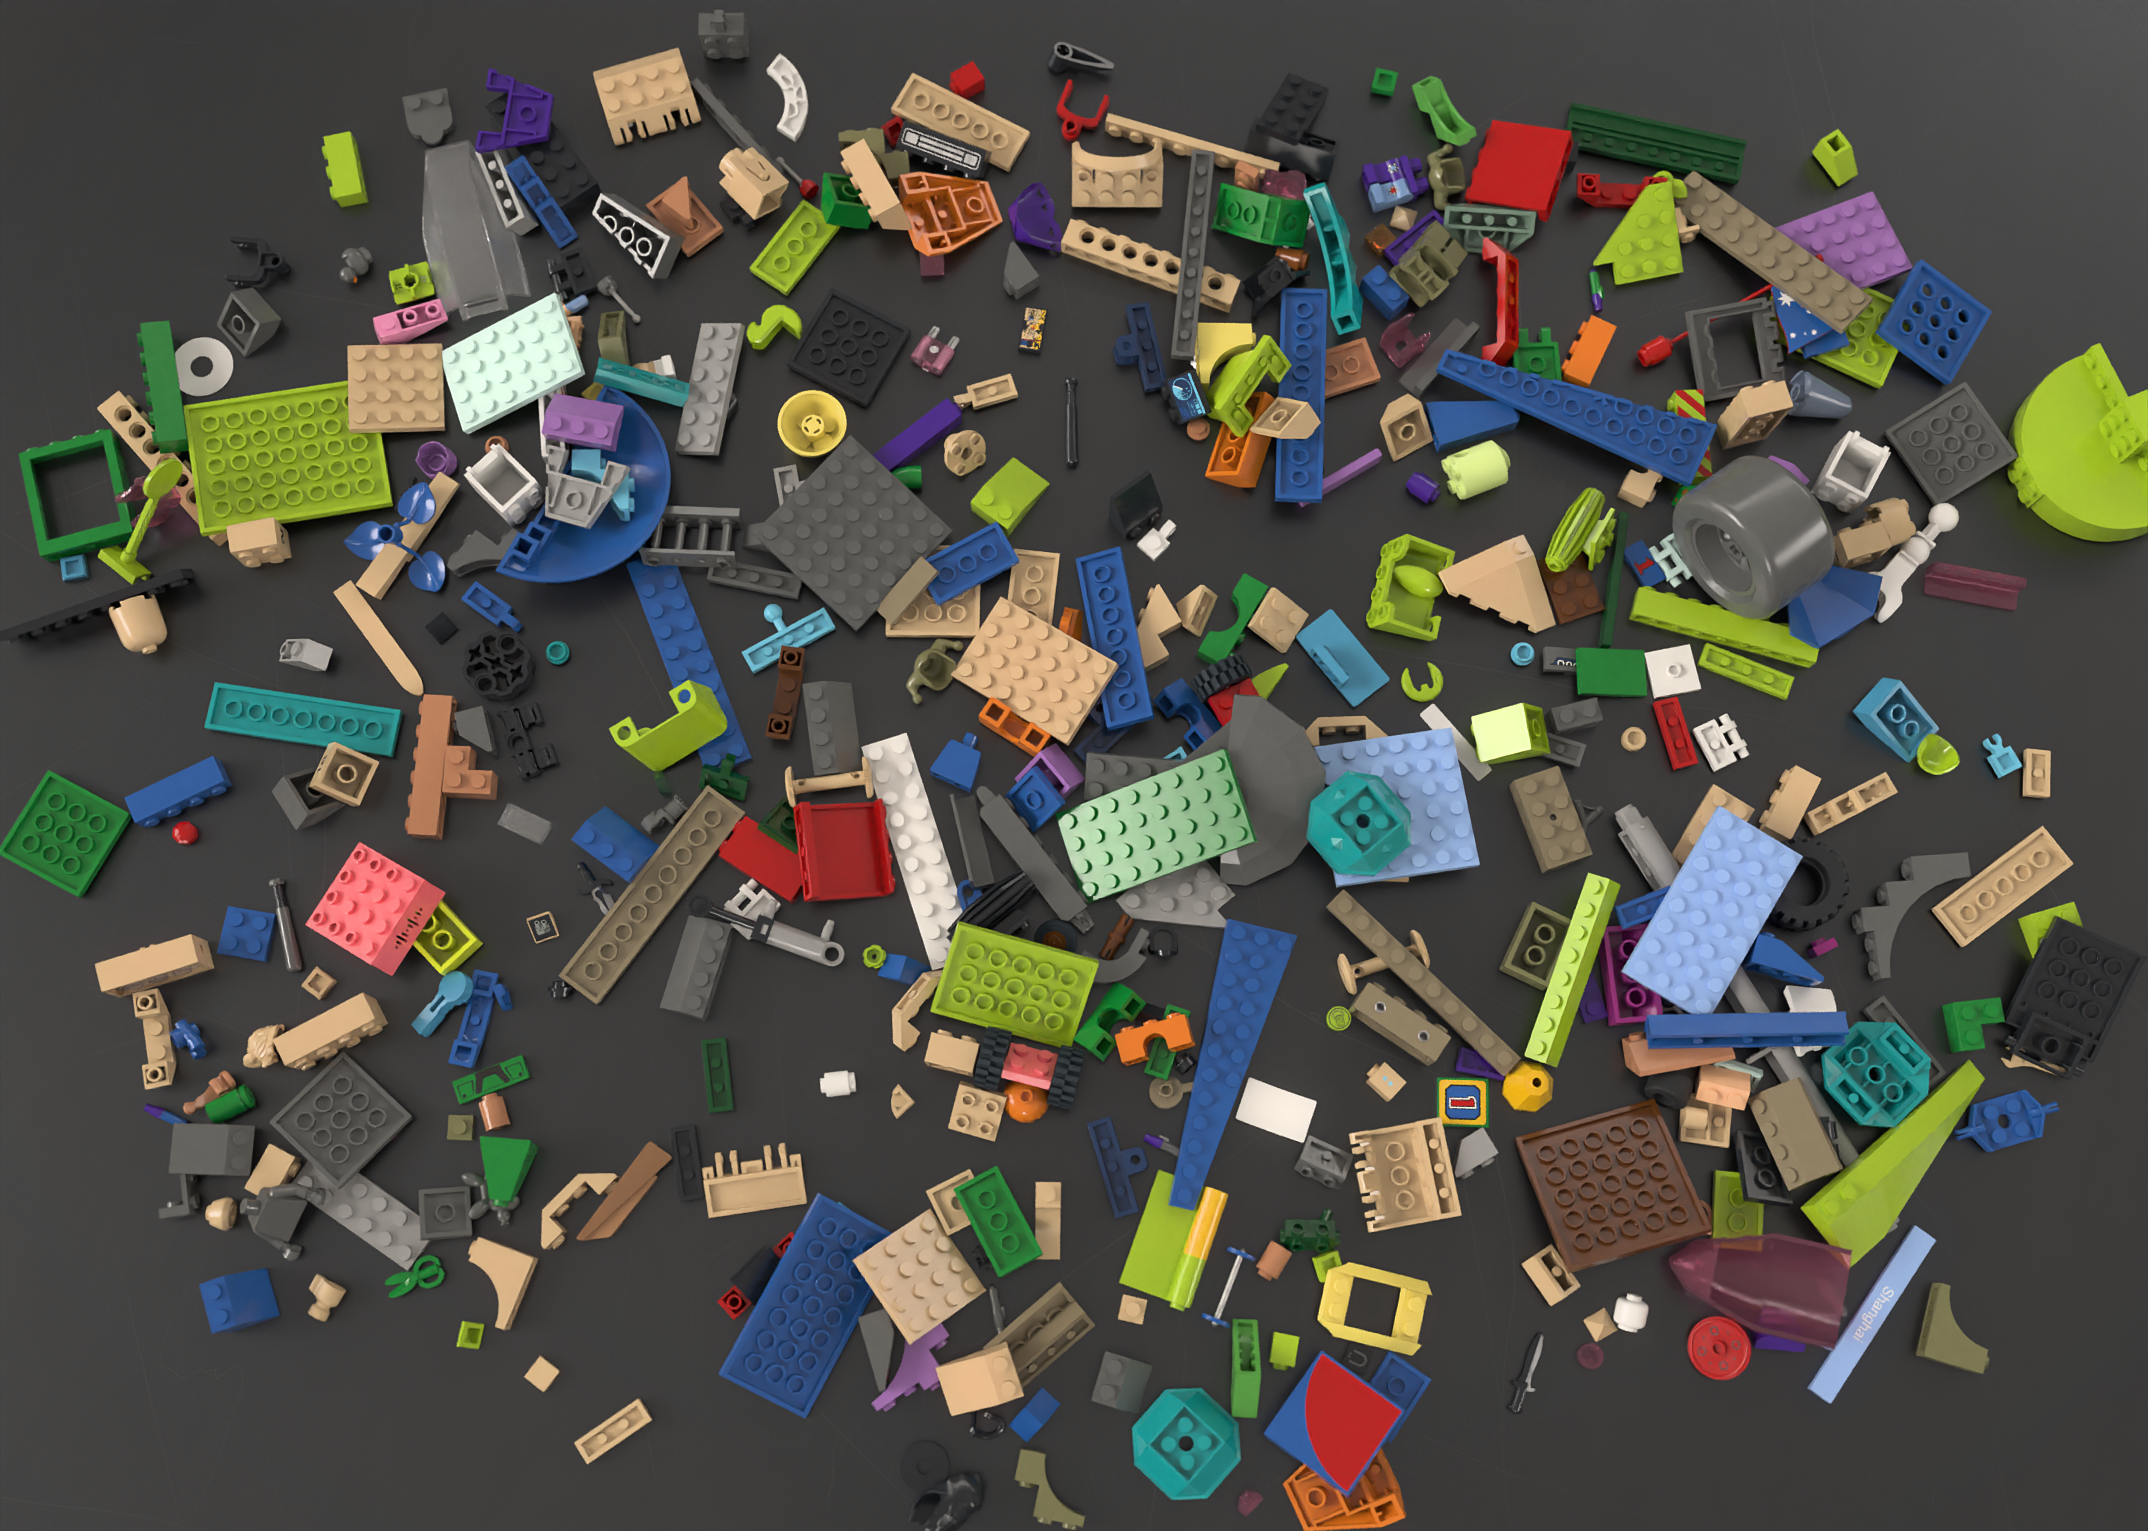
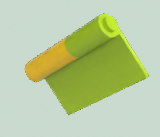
[1119,1170,1228,1312]

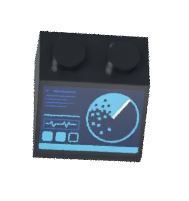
[1160,369,1212,424]

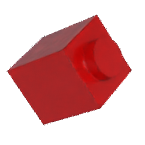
[949,61,985,100]

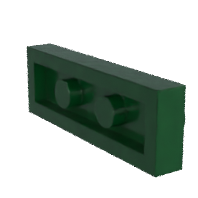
[701,1037,734,1114]

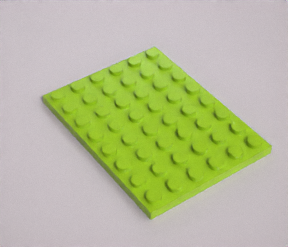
[183,381,393,536]

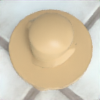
[944,430,986,476]

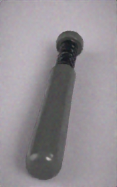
[269,878,302,972]

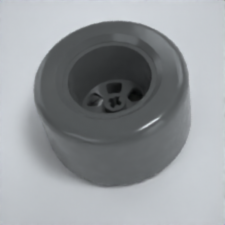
[1672,455,1835,619]

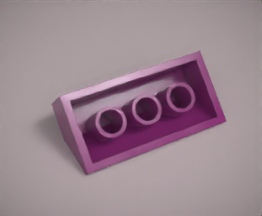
[1598,923,1663,1026]

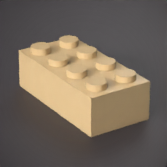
[1715,380,1793,449]
[273,992,388,1071]

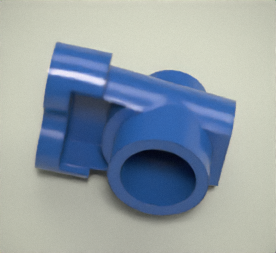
[169,1019,207,1060]

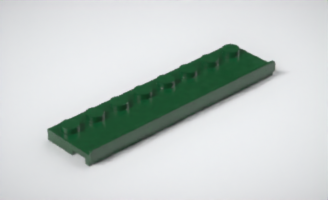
[1566,102,1747,184]

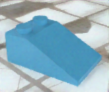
[1853,677,1939,762]

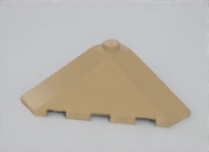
[1438,535,1556,633]

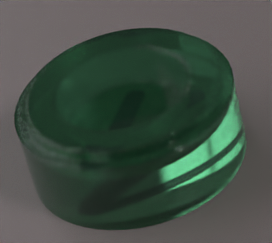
[654,770,671,795]

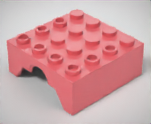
[305,842,445,976]

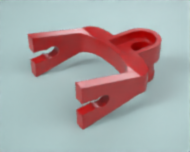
[1057,79,1110,141]

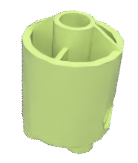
[1442,440,1510,499]

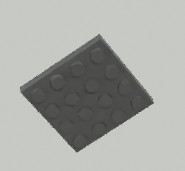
[1884,381,2018,506]
[269,1051,413,1190]

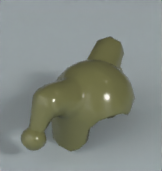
[1427,144,1466,210]
[906,638,963,704]

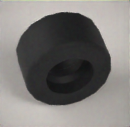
[1644,1071,1693,1109]

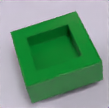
[1371,68,1398,96]

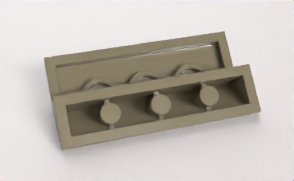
[983,1282,1095,1389]

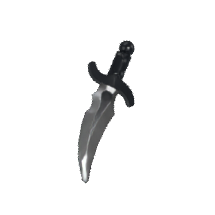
[576,862,615,916]

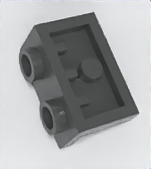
[1294,1135,1354,1189]

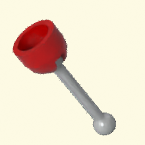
[775,157,819,200]

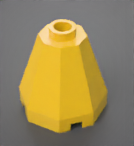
[1502,1061,1554,1112]

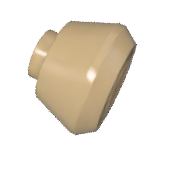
[205,1197,237,1231]

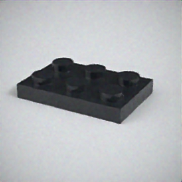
[1733,1129,1793,1208]

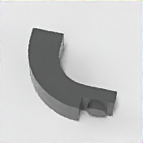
[1082,928,1151,985]

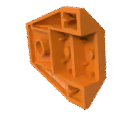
[898,172,1003,256]
[1283,1448,1406,1531]

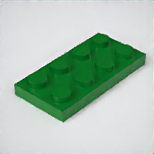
[953,1166,1043,1278]

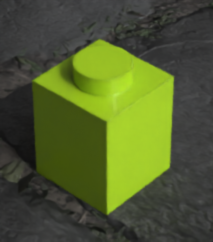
[1268,1332,1299,1371]

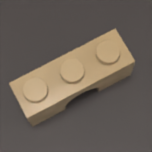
[1617,469,1663,508]

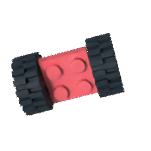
[973,1026,1085,1110]

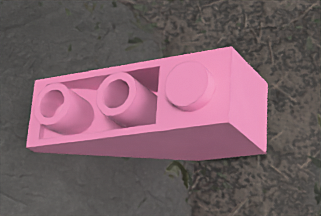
[373,299,448,345]

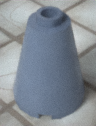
[1788,371,1852,419]

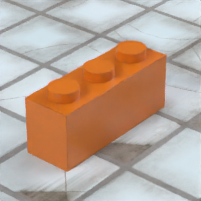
[1561,315,1617,388]

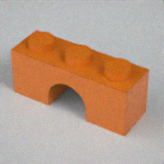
[979,696,1051,757]
[1115,1012,1196,1066]

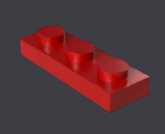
[1653,696,1698,770]

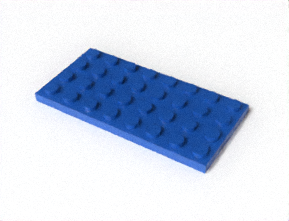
[718,1193,892,1419]

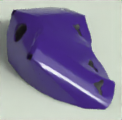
[1008,182,1062,252]

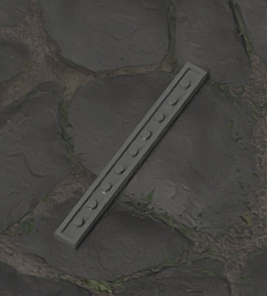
[1171,149,1215,361]

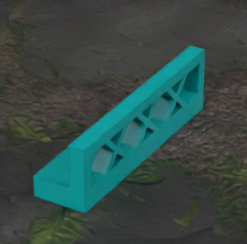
[593,357,690,407]

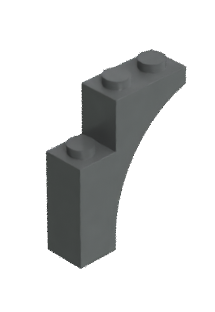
[446,528,547,584]

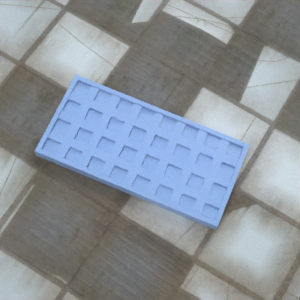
[1621,806,1803,1014]

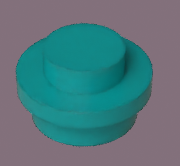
[546,641,570,665]

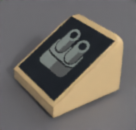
[526,911,559,944]

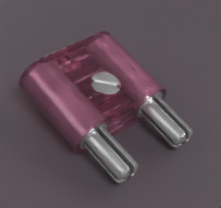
[910,326,959,375]

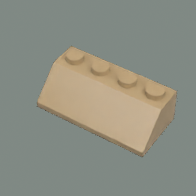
[840,139,913,230]

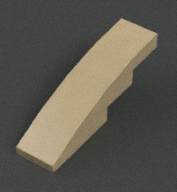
[1803,772,1898,836]

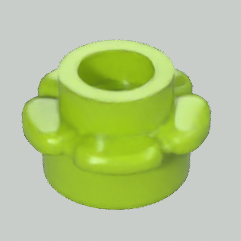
[863,945,886,968]

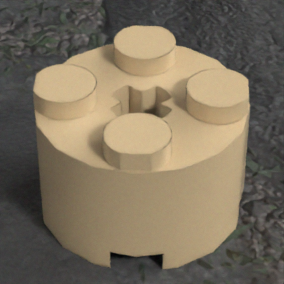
[1863,498,1916,546]

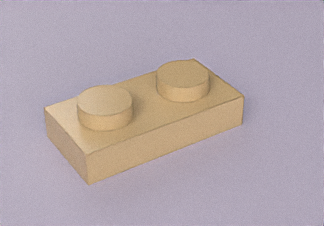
[2023,749,2051,799]

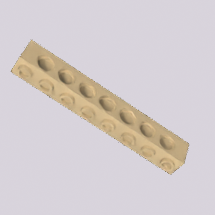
[1061,219,1241,313]
[97,391,228,546]

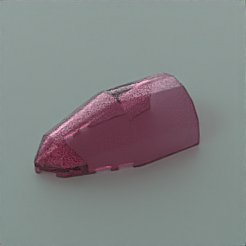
[1669,1233,1852,1351]

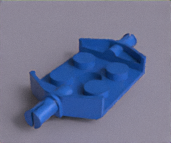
[1954,1090,2059,1152]

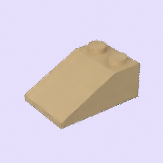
[935,1342,1024,1416]

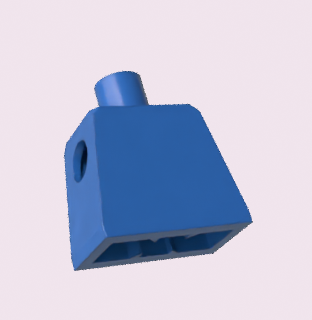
[930,732,982,793]

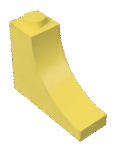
[1195,323,1256,394]

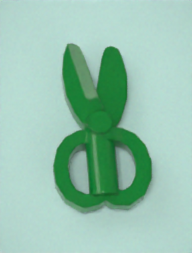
[385,1255,445,1298]

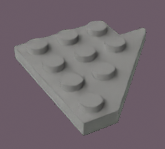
[1116,861,1235,929]

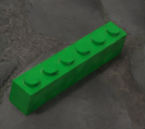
[137,321,189,454]

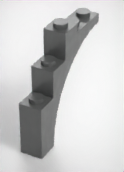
[1852,852,1971,981]

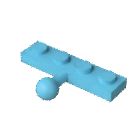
[742,604,836,674]

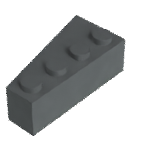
[592,193,685,279]

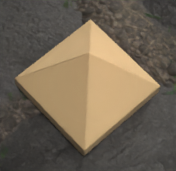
[1390,205,1418,231]
[1583,1308,1617,1342]

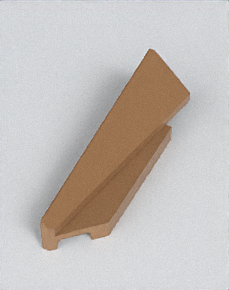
[577,1141,673,1241]

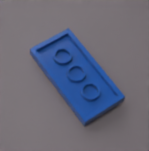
[926,521,1020,607]

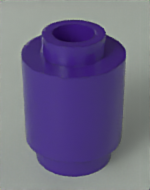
[1406,471,1441,504]

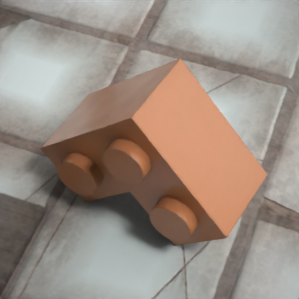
[442,745,498,800]

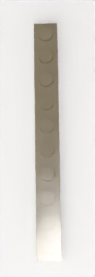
[1326,889,1521,1076]

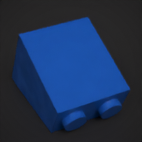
[199,1268,280,1333]

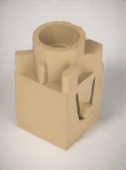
[719,147,789,220]

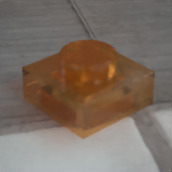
[1364,223,1397,256]

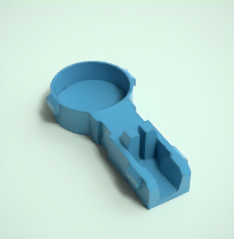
[411,971,473,1037]

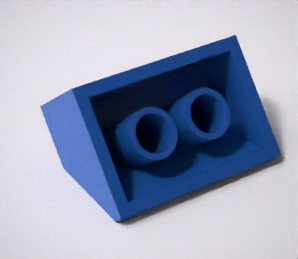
[571,806,660,884]

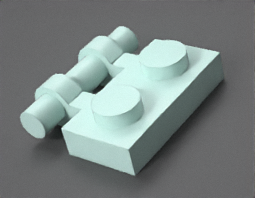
[1648,533,1692,588]

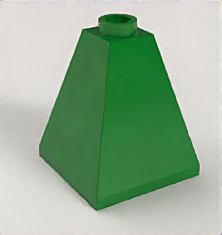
[480,1136,538,1207]

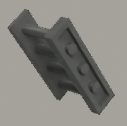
[640,506,742,569]

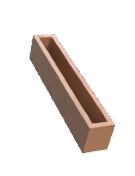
[405,694,458,840]

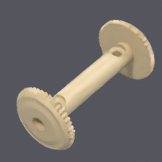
[785,757,874,808]
[1337,930,1430,995]

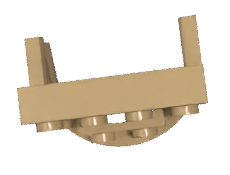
[1072,141,1163,207]

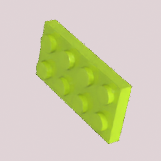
[750,199,840,296]

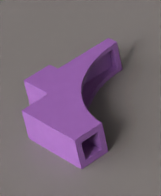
[872,1322,950,1412]

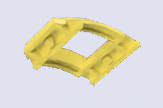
[1318,1262,1432,1356]

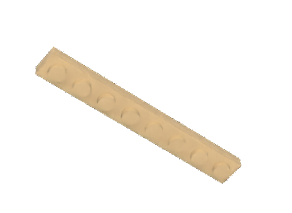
[1105,113,1280,181]

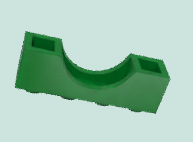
[1196,573,1268,665]

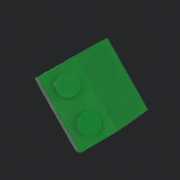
[821,172,872,229]

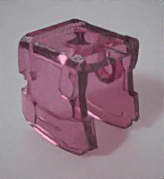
[1261,169,1306,200]
[1379,313,1431,368]

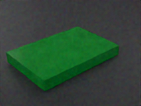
[1575,648,1647,697]

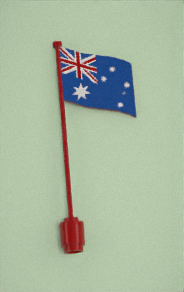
[1637,254,1833,367]

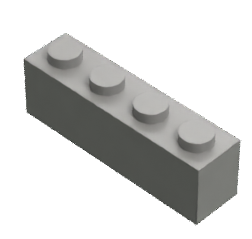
[476,149,539,236]

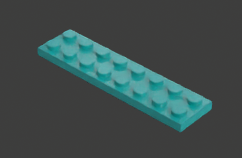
[204,682,403,758]

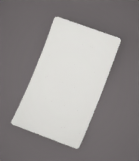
[1236,1078,1317,1143]

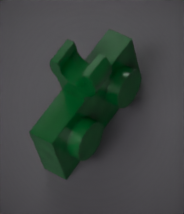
[699,753,750,801]

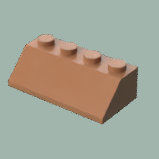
[1622,1032,1736,1077]

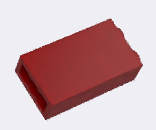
[719,816,803,905]

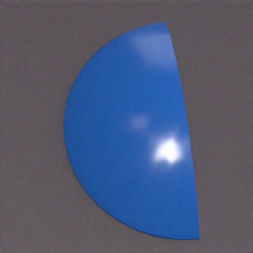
[496,385,670,583]

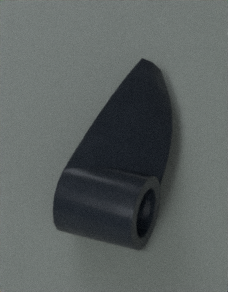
[1048,42,1114,72]

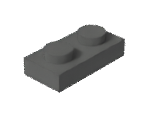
[1542,732,1587,768]

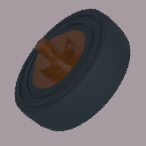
[1034,919,1077,953]

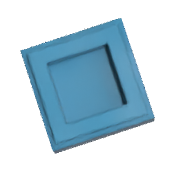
[60,554,89,583]

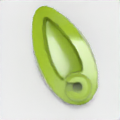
[1393,565,1443,598]

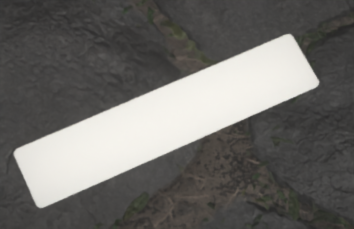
[1420,704,1492,781]

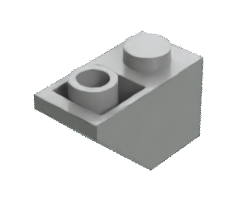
[279,639,333,671]
[1452,1127,1498,1180]

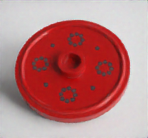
[1688,1316,1752,1380]

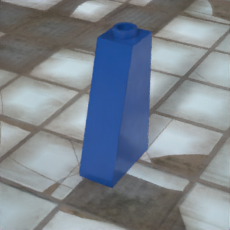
[1423,401,1520,452]

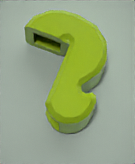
[746,305,803,350]

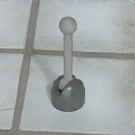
[597,276,641,323]

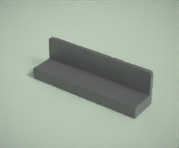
[1399,318,1480,399]
[950,794,995,891]

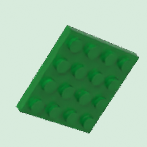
[0,770,132,898]

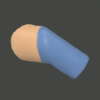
[562,295,589,317]

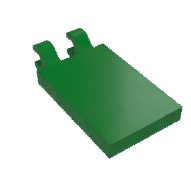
[1512,327,1562,381]

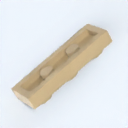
[574,1398,653,1464]

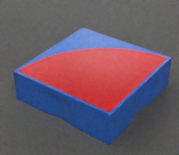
[1264,1350,1405,1498]

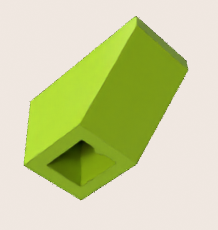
[1812,129,1858,186]

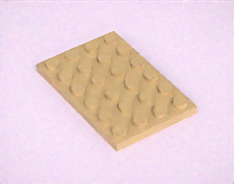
[951,597,1119,746]

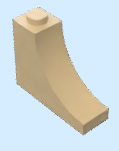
[1035,1182,1061,1260]
[468,1237,539,1330]

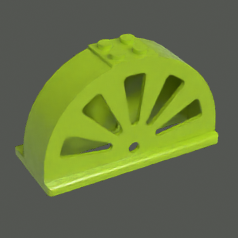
[2007,343,2148,542]

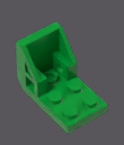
[1212,183,1310,248]

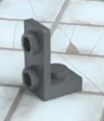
[159,1174,200,1220]

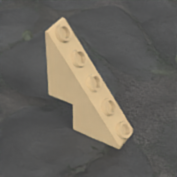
[1137,584,1182,672]

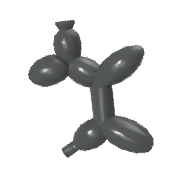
[462,1172,520,1226]

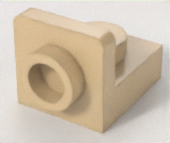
[1675,207,1700,243]

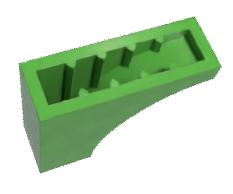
[1231,1319,1261,1418]

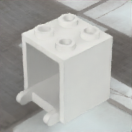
[1811,430,1891,513]
[464,444,546,527]

